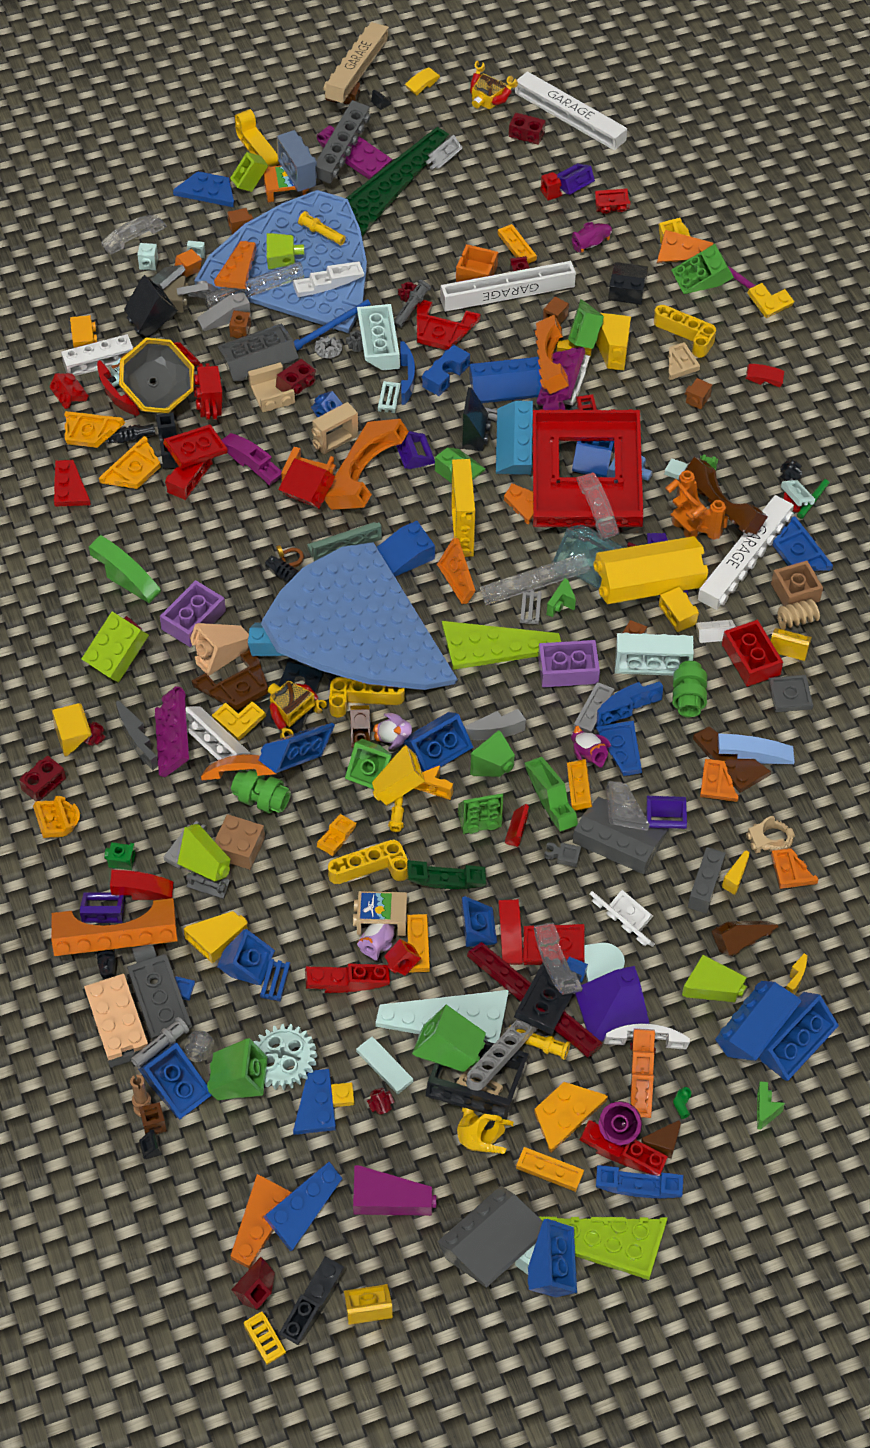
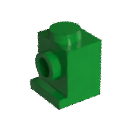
[104,842,136,871]

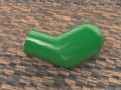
[673,1087,692,1119]

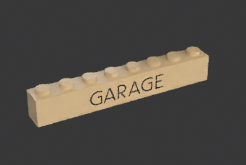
[324,22,389,103]

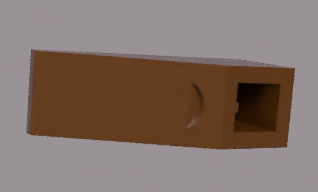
[711,921,778,956]

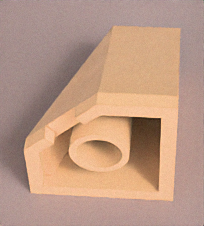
[190,623,249,676]

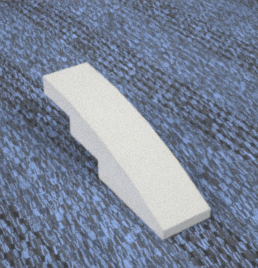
[293,261,364,297]

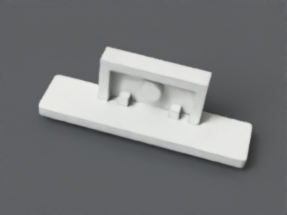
[590,890,655,947]

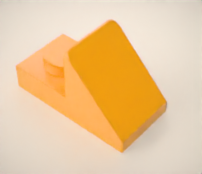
[414,766,453,800]

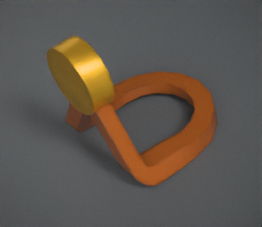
[276,545,304,568]

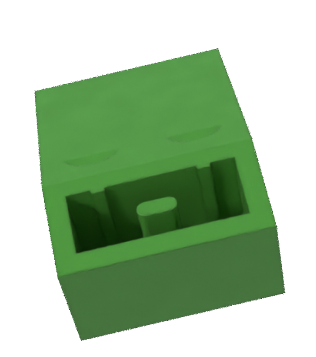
[672,244,734,294]
[568,299,604,349]
[458,793,503,834]

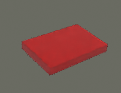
[163,424,228,468]
[523,924,585,965]

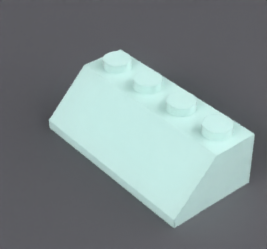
[357,304,400,370]
[615,633,694,676]

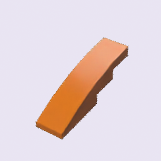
[630,1028,655,1118]

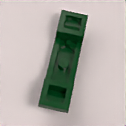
[407,860,486,889]

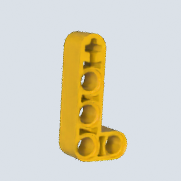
[235,109,280,167]
[653,305,716,358]
[329,677,405,718]
[328,840,408,884]

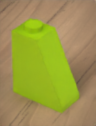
[177,824,231,881]
[682,955,747,1002]

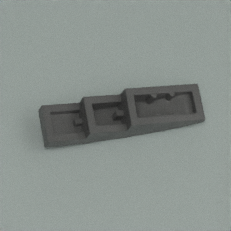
[116,700,158,771]

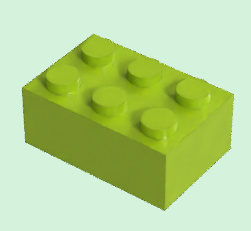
[82,612,149,683]

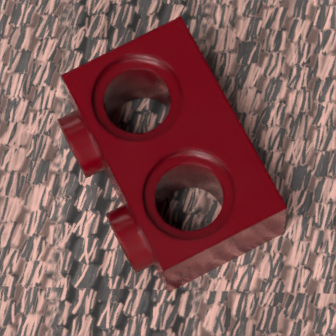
[509,112,546,145]
[276,359,316,395]
[19,755,66,801]

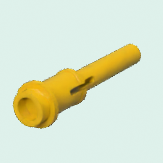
[388,796,404,832]

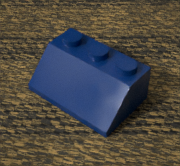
[403,712,474,772]

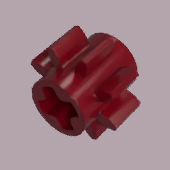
[398,282,417,302]
[84,722,106,746]
[367,1088,395,1114]

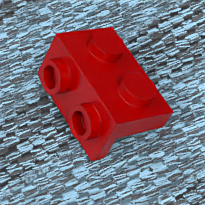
[594,188,631,213]
[50,373,89,409]

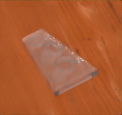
[606,781,650,831]

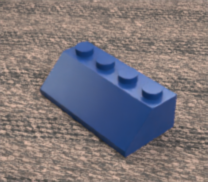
[469,357,542,403]
[259,723,335,773]
[715,981,802,1061]
[759,992,839,1081]

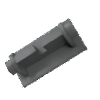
[186,871,230,899]

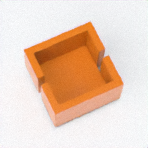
[456,244,498,282]

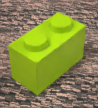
[230,152,268,192]

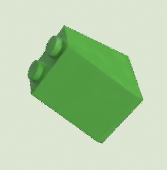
[412,1004,486,1072]
[207,1038,268,1100]

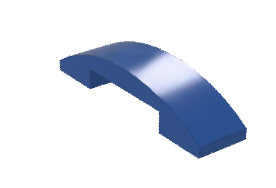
[400,341,415,405]
[596,1165,683,1198]

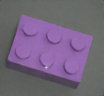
[160,580,226,647]
[538,640,600,687]

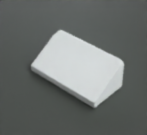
[696,620,736,643]

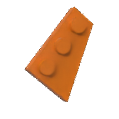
[656,230,713,263]
[437,538,476,604]

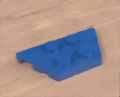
[173,171,234,207]
[773,516,833,571]

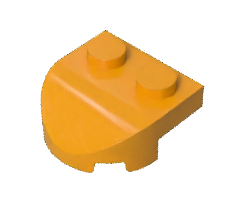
[33,796,80,838]

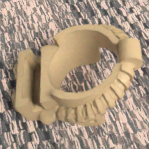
[746,816,795,853]

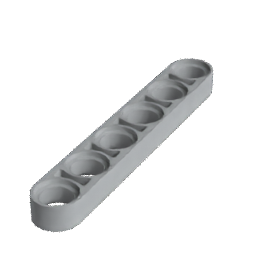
[466,1019,538,1091]

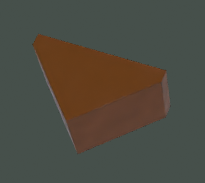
[641,1120,681,1159]

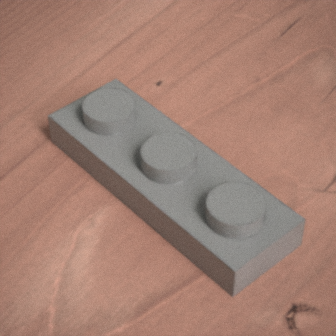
[573,682,614,733]

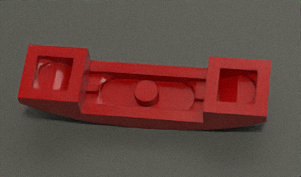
[97,360,140,416]

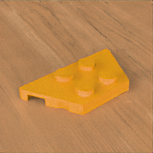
[64,411,125,448]
[99,436,161,489]
[534,1082,608,1153]

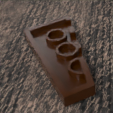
[693,726,771,793]

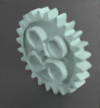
[254,1024,317,1090]

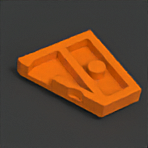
[504,484,533,524]
[700,759,738,802]
[771,848,818,889]

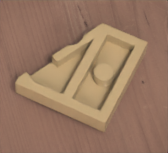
[669,342,700,380]

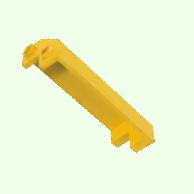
[593,536,708,604]

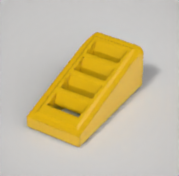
[722,850,749,895]
[243,1311,286,1365]

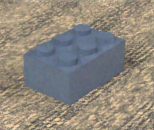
[277,130,317,192]

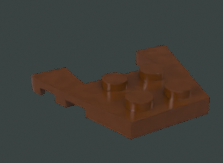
[192,649,268,710]

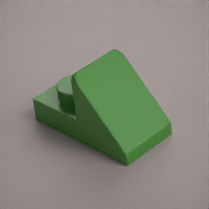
[546,578,576,617]
[757,1082,785,1130]

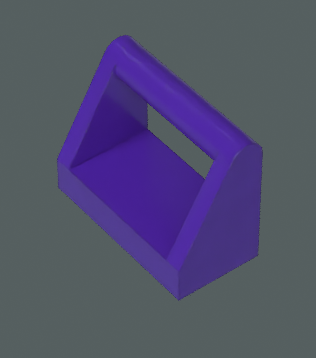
[557,163,595,195]
[396,431,435,469]
[645,796,687,829]
[80,892,124,923]

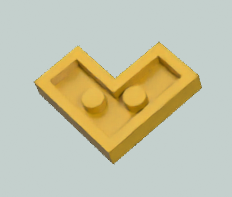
[747,283,795,319]
[212,701,266,741]

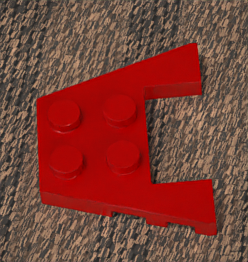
[417,300,481,350]

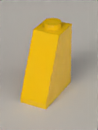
[372,745,425,806]
[183,911,248,964]

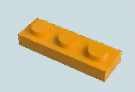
[497,224,537,264]
[567,759,592,811]
[407,914,430,973]
[516,1147,584,1192]

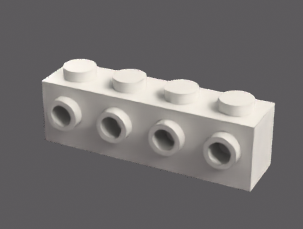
[61,334,133,376]
[186,706,251,760]

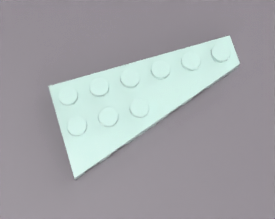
[376,990,509,1043]

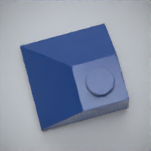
[217,929,275,985]

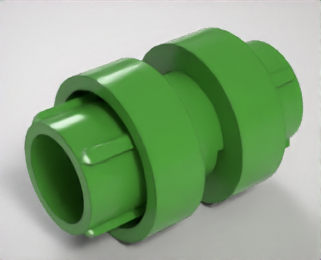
[672,661,707,717]
[231,769,291,814]

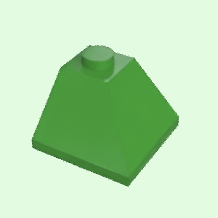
[435,447,485,483]
[470,730,515,777]
[345,739,392,789]

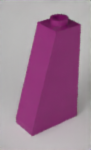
[353,1165,436,1216]

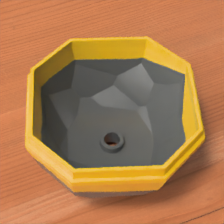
[119,338,195,413]

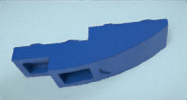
[596,681,663,727]

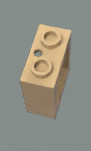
[312,402,358,455]

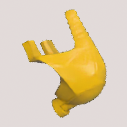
[457,1107,514,1154]

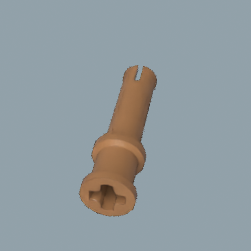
[130,1075,152,1117]

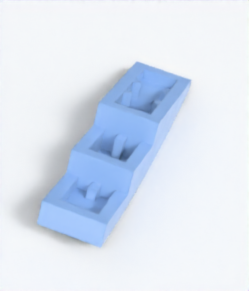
[718,734,794,764]

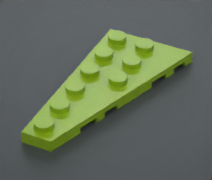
[442,621,561,670]
[539,1217,668,1280]

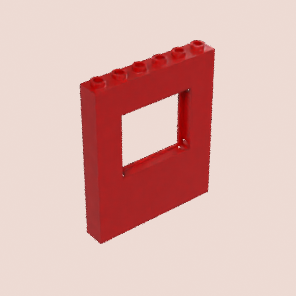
[532,409,643,527]

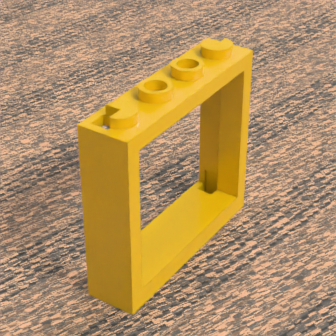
[451,459,475,557]

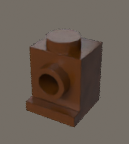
[139,1102,167,1135]

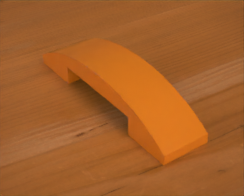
[201,754,277,780]

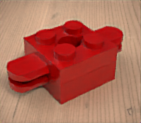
[194,363,222,420]

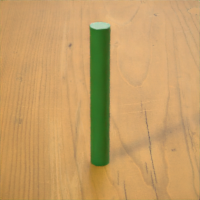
[797,479,829,519]

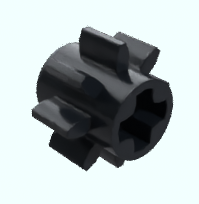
[780,459,802,481]

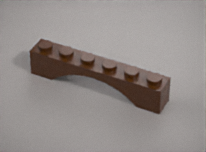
[685,457,768,534]

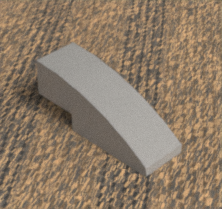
[464,709,526,740]

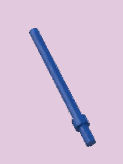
[293,299,371,351]

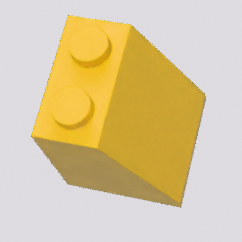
[596,313,631,370]

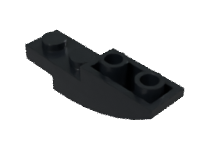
[279,1256,345,1345]

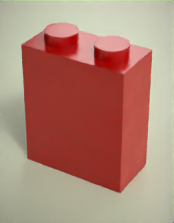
[278,458,335,509]

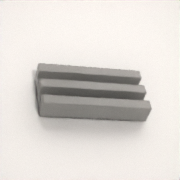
[520,590,542,625]

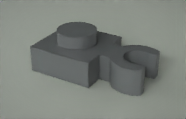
[544,842,581,867]

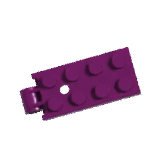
[316,125,393,179]
[536,347,586,410]
[155,686,189,777]

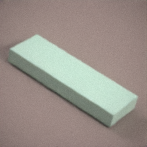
[356,1037,413,1095]

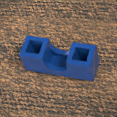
[422,345,470,396]

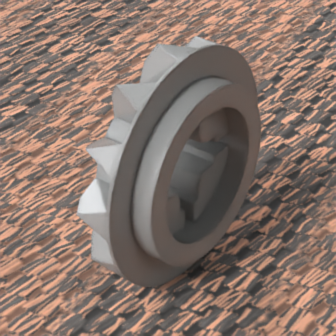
[315,335,342,358]

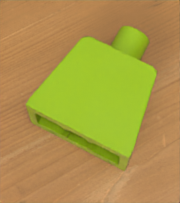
[267,233,305,269]

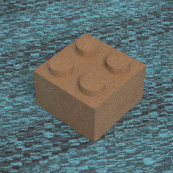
[771,561,823,606]
[215,814,265,870]

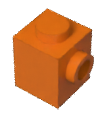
[174,249,202,278]

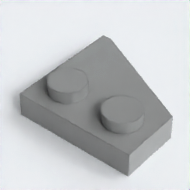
[177,281,219,298]

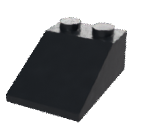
[608,262,648,305]
[462,387,491,451]

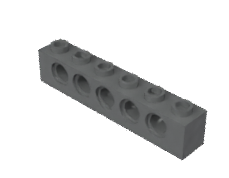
[315,100,371,184]

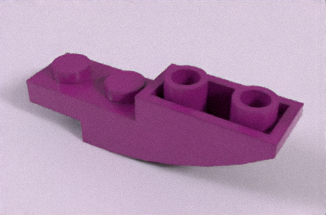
[222,433,282,485]

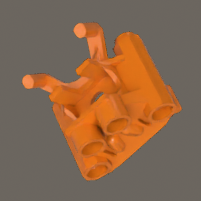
[665,470,728,540]

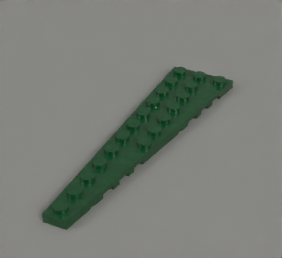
[346,127,449,236]

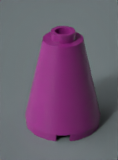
[599,1101,642,1145]

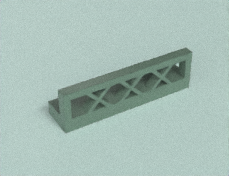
[307,522,382,561]

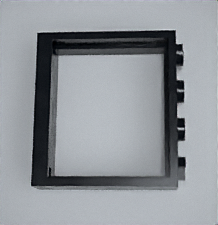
[425,1040,529,1120]

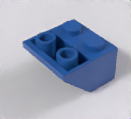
[572,441,614,477]

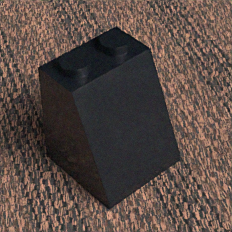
[124,275,178,338]

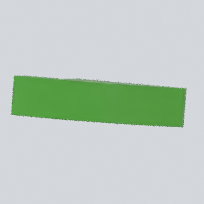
[89,535,161,604]
[524,757,578,831]

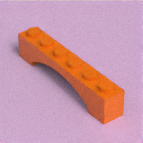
[535,315,569,394]

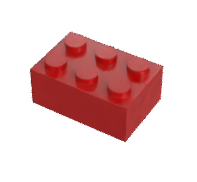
[722,620,783,687]

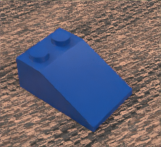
[377,521,435,577]
[138,1043,211,1120]
[528,1219,577,1297]

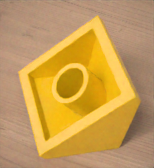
[771,628,812,661]
[52,703,92,756]
[344,1284,393,1325]

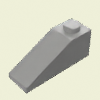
[197,291,251,331]

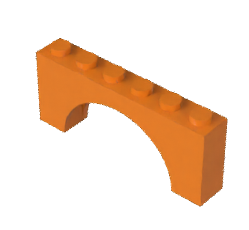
[325,419,409,510]
[51,898,177,956]

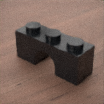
[156,413,179,469]

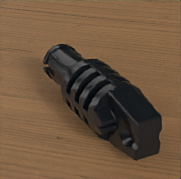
[107,424,156,444]
[265,555,299,583]
[97,925,116,979]

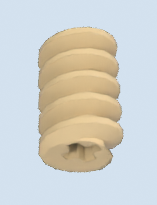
[777,599,820,630]

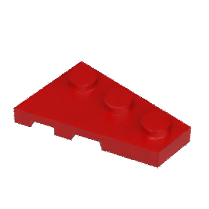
[54,460,91,507]

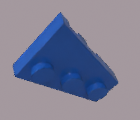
[596,721,642,776]
[293,1069,336,1135]

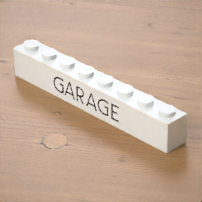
[515,71,627,151]
[440,261,576,311]
[698,495,794,610]

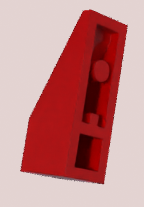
[165,458,213,500]

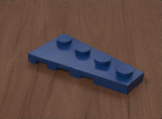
[263,1162,343,1251]

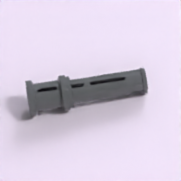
[394,279,431,328]

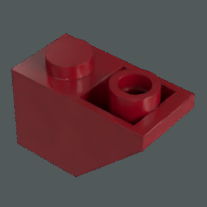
[231,1257,275,1310]

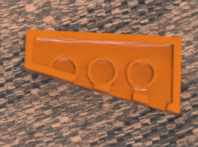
[214,241,257,289]
[231,1174,291,1269]

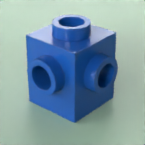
[311,391,343,417]

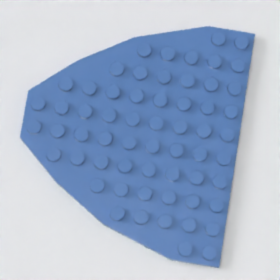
[194,190,367,333]
[261,542,458,690]

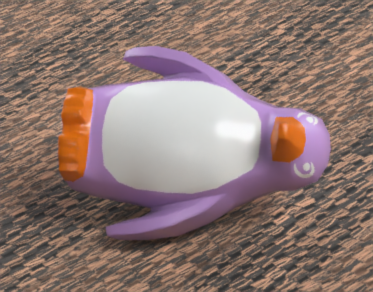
[373,713,412,750]
[357,924,395,960]

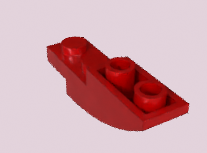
[305,964,390,993]
[579,1120,668,1176]

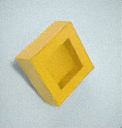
[331,1082,354,1107]

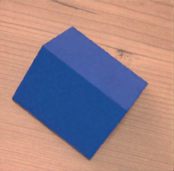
[461,896,497,947]

